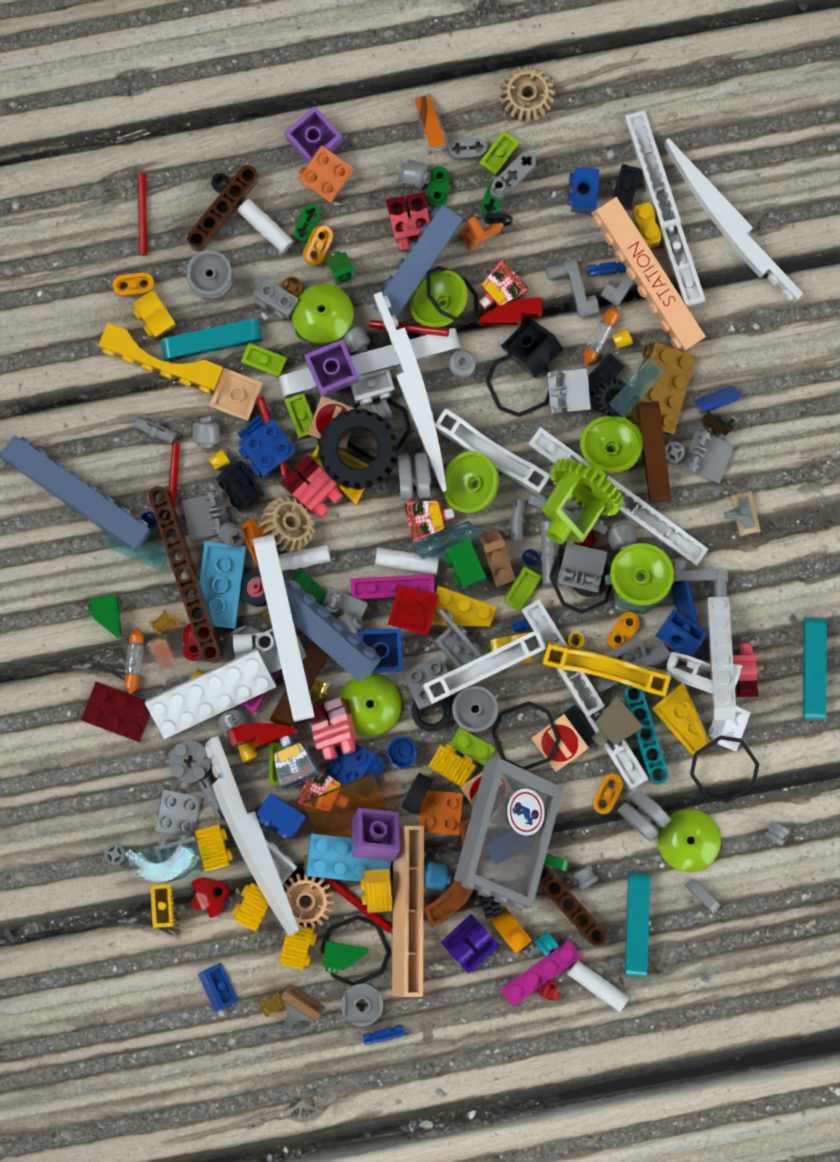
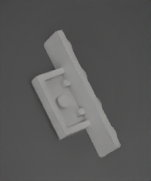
[434,609,483,668]
[589,637,671,693]

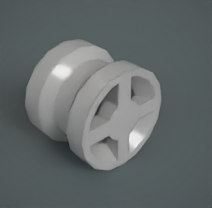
[370,399,393,419]
[665,442,685,464]
[218,522,245,548]
[764,821,790,846]
[104,844,127,865]
[573,865,599,890]

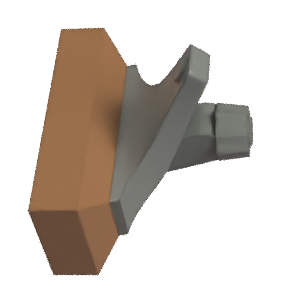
[281,984,325,1032]

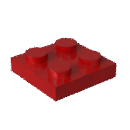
[387,584,439,636]

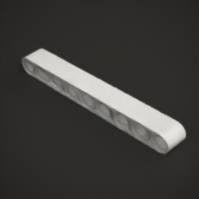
[279,328,461,398]
[253,534,315,722]

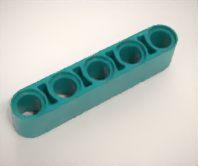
[160,319,263,361]
[802,617,827,720]
[623,686,668,785]
[625,872,650,977]

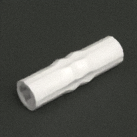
[238,199,294,253]
[278,545,331,571]
[375,548,439,575]
[568,961,629,1012]

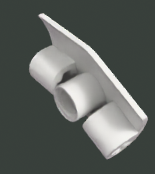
[233,628,307,673]

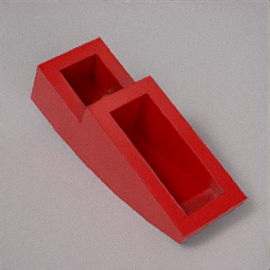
[480,297,542,326]
[226,723,297,749]

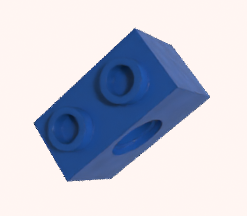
[567,167,599,214]
[655,609,708,657]

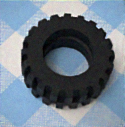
[318,409,398,490]

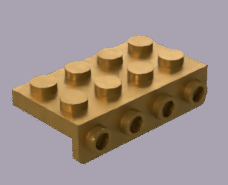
[626,342,696,435]

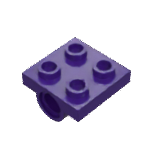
[440,914,499,974]

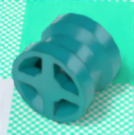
[533,930,559,957]

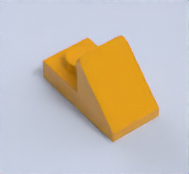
[489,907,532,953]

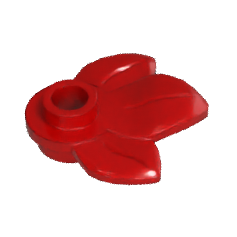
[182,624,216,661]
[190,877,229,918]

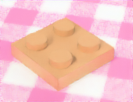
[209,368,263,422]

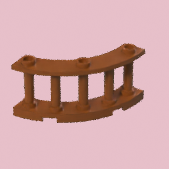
[424,819,484,927]

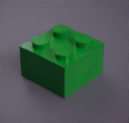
[444,539,486,591]

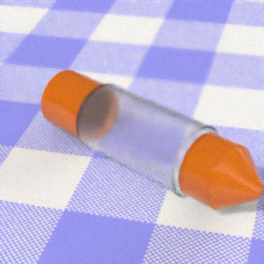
[583,307,620,365]
[124,627,144,694]

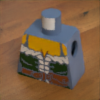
[274,735,322,789]

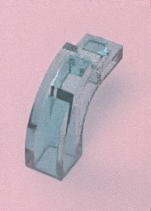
[124,844,203,883]

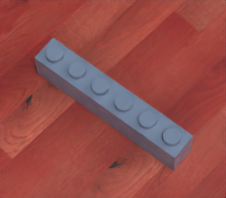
[372,205,464,319]
[284,579,381,681]

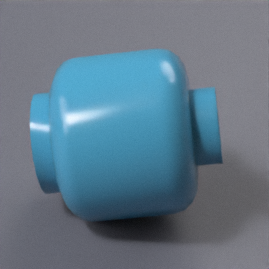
[424,861,452,891]

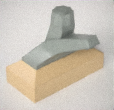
[724,491,760,536]

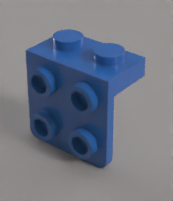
[238,420,295,479]
[325,743,387,797]

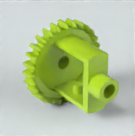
[541,458,624,544]

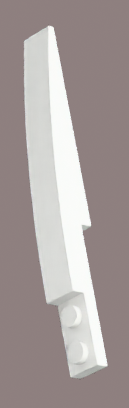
[625,110,705,307]
[664,138,803,303]
[373,292,447,493]
[527,427,708,566]
[521,600,649,790]
[205,736,299,936]

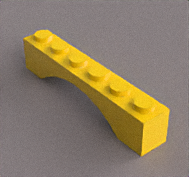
[99,323,224,394]
[542,640,671,696]

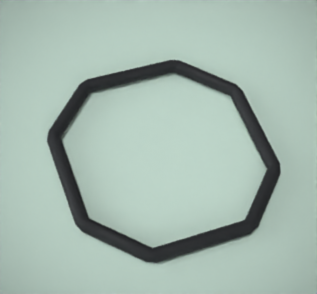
[426,266,479,325]
[486,355,550,417]
[347,398,411,461]
[549,553,613,614]
[492,701,560,770]
[690,736,759,803]
[320,915,390,986]

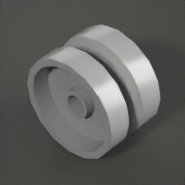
[186,250,234,300]
[398,452,431,500]
[452,686,498,733]
[617,789,671,842]

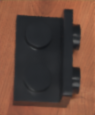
[217,460,265,512]

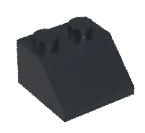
[501,317,563,378]

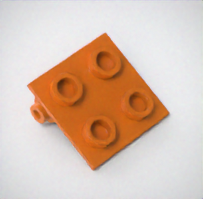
[298,145,354,203]
[418,790,463,835]

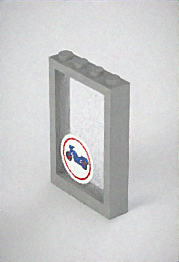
[454,758,563,911]

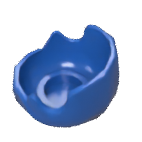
[387,736,419,769]

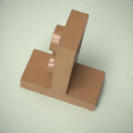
[477,529,516,587]

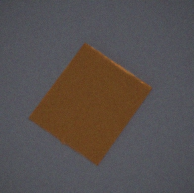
[303,773,389,838]

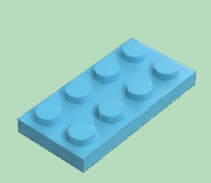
[195,541,246,629]
[305,834,391,882]

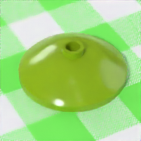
[410,270,468,327]
[292,284,354,345]
[580,416,643,473]
[443,451,499,514]
[610,543,674,606]
[340,674,402,736]
[658,809,721,872]

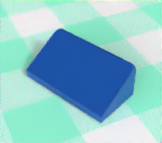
[695,386,741,414]
[671,581,698,623]
[198,963,238,1012]

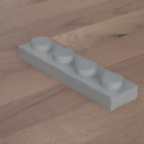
[527,494,608,537]

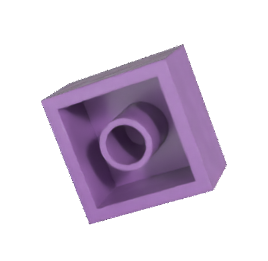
[284,106,343,164]
[304,339,359,397]
[351,808,400,861]

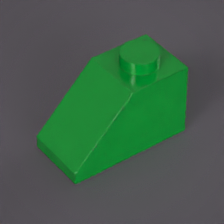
[326,251,355,286]
[88,595,122,638]
[321,941,368,973]

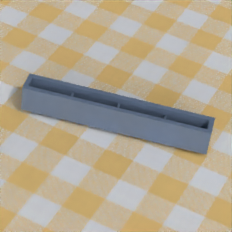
[0,435,151,553]

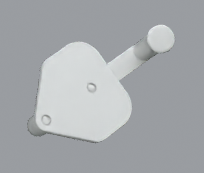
[667,652,743,694]

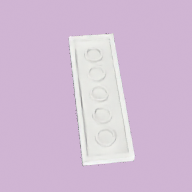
[145,648,277,739]

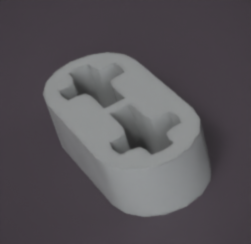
[448,138,487,160]
[685,878,720,914]

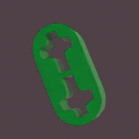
[480,180,504,218]
[294,204,321,243]
[544,853,571,872]

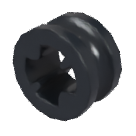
[211,173,230,193]

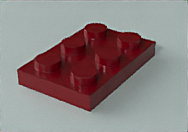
[81,682,151,742]

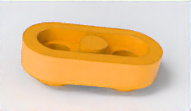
[303,225,333,265]
[113,272,155,297]
[607,612,640,649]
[592,774,623,814]

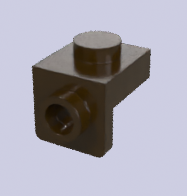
[701,411,735,437]

